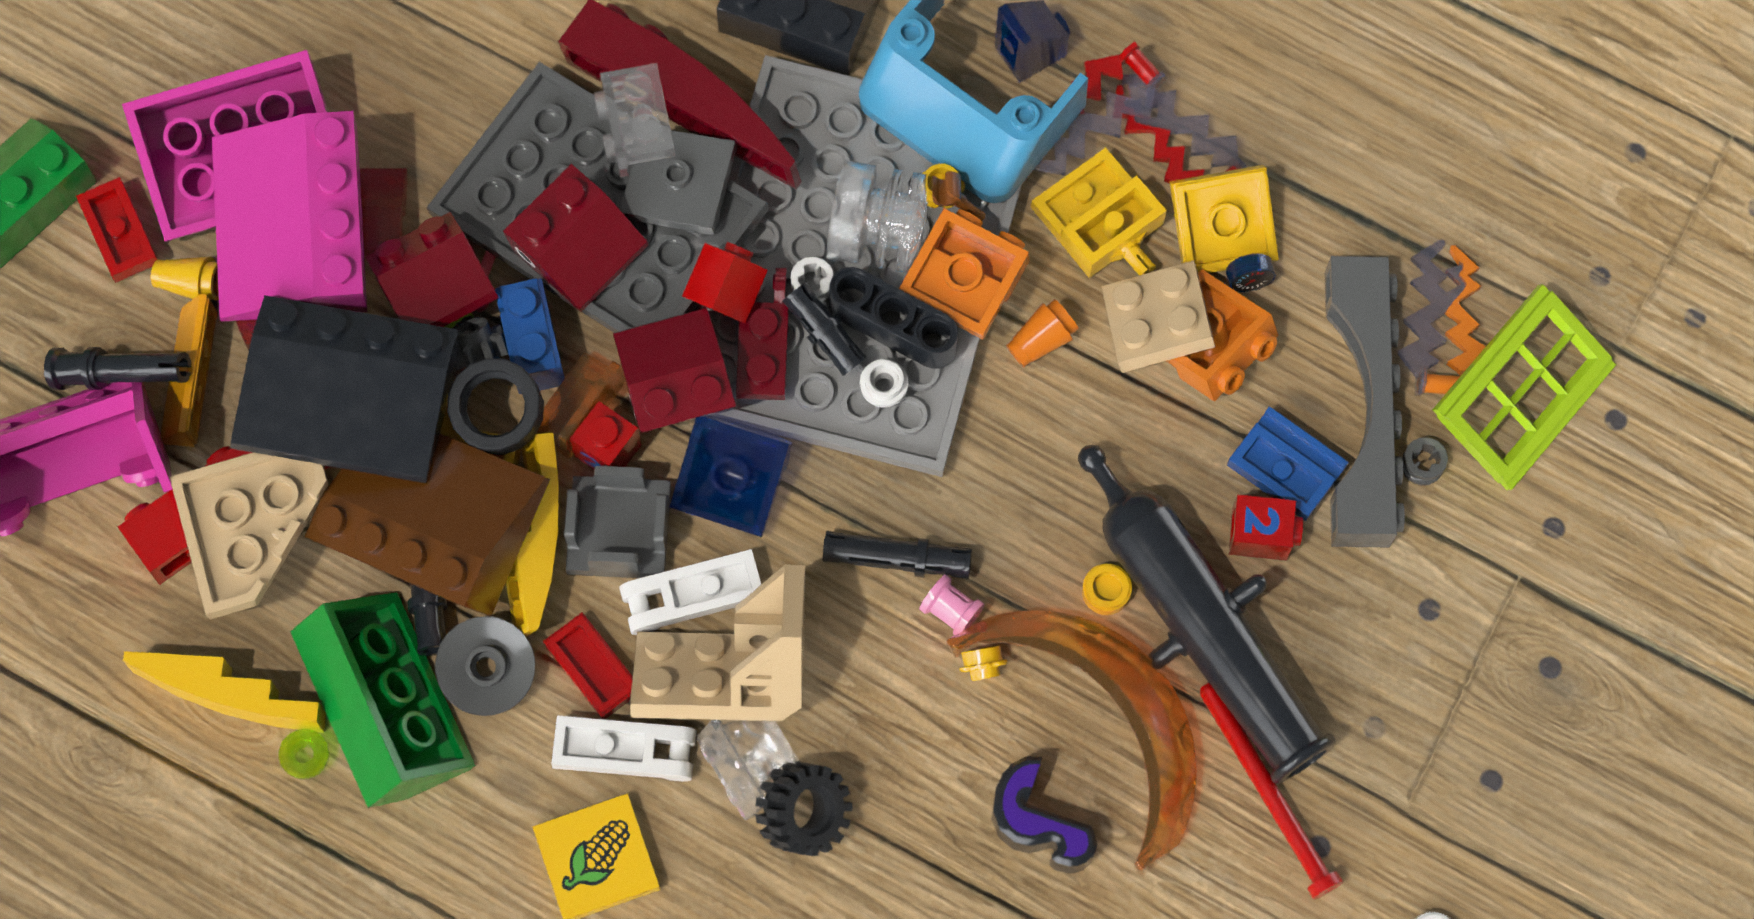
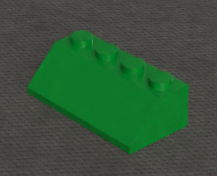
[0,118,97,269]
[290,592,476,808]

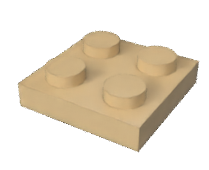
[1101,260,1215,373]

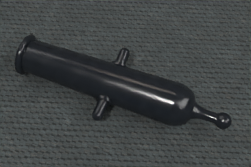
[1078,444,1336,784]

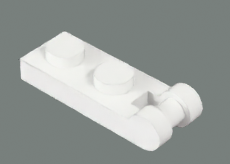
[619,549,761,635]
[551,716,697,781]

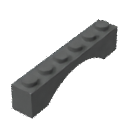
[1325,256,1405,548]

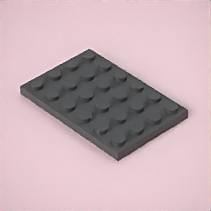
[426,61,769,332]

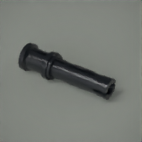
[44,347,192,390]

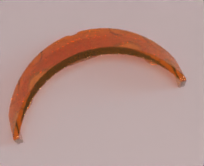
[946,610,1197,877]

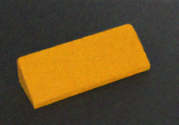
[161,294,217,447]

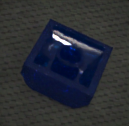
[669,415,792,537]

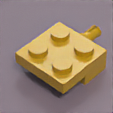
[1030,147,1167,278]

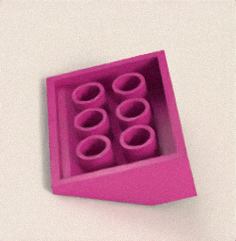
[122,50,328,242]
[212,111,367,322]

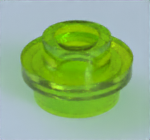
[278,729,329,779]

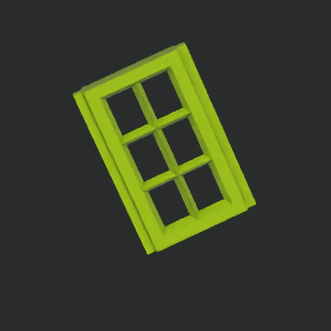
[1432,284,1616,490]

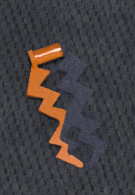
[1397,239,1486,396]

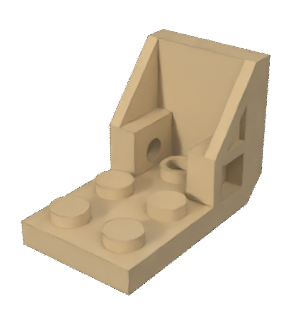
[630,565,805,721]

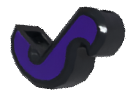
[991,756,1097,873]

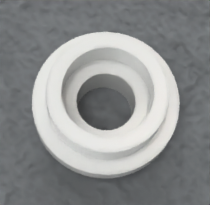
[860,359,908,407]

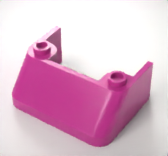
[0,382,173,537]

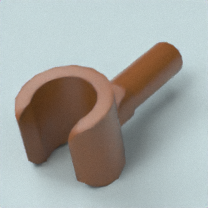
[932,171,986,221]

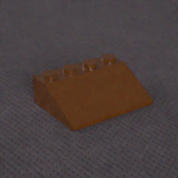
[304,433,550,616]

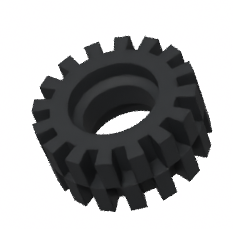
[755,761,852,856]

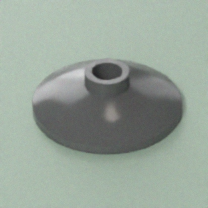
[435,616,535,716]

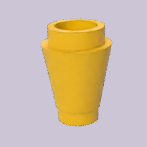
[151,256,219,300]

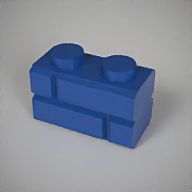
[495,278,566,394]

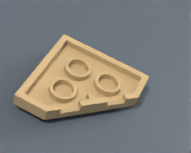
[170,453,329,620]

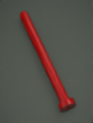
[1200,683,1344,900]

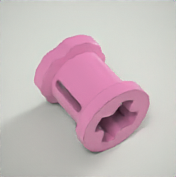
[919,575,985,639]

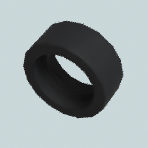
[447,358,544,455]

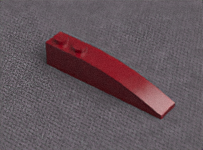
[558,0,802,190]

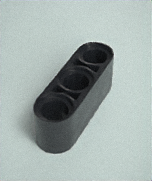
[829,267,958,369]

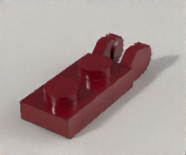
[736,267,789,400]

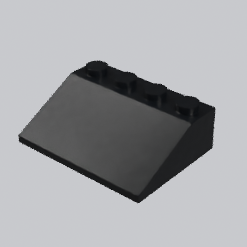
[230,295,459,483]

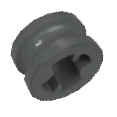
[1402,437,1448,486]

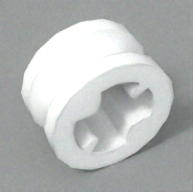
[790,257,833,303]

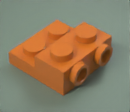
[899,208,1030,340]
[1166,269,1279,402]

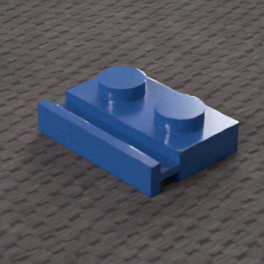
[1227,406,1349,521]

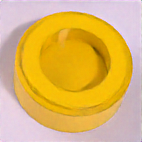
[1082,563,1132,615]

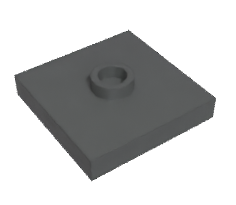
[620,125,737,235]

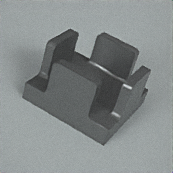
[564,466,671,578]

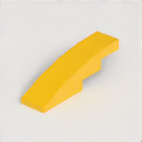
[506,433,559,637]
[123,651,326,733]

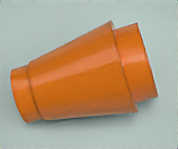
[1006,299,1079,367]

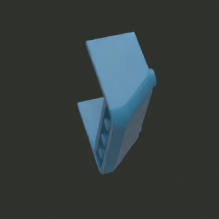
[859,0,1088,203]

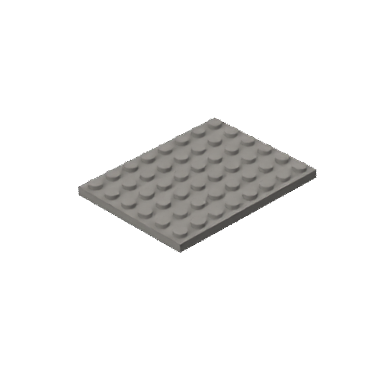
[694,55,1022,477]

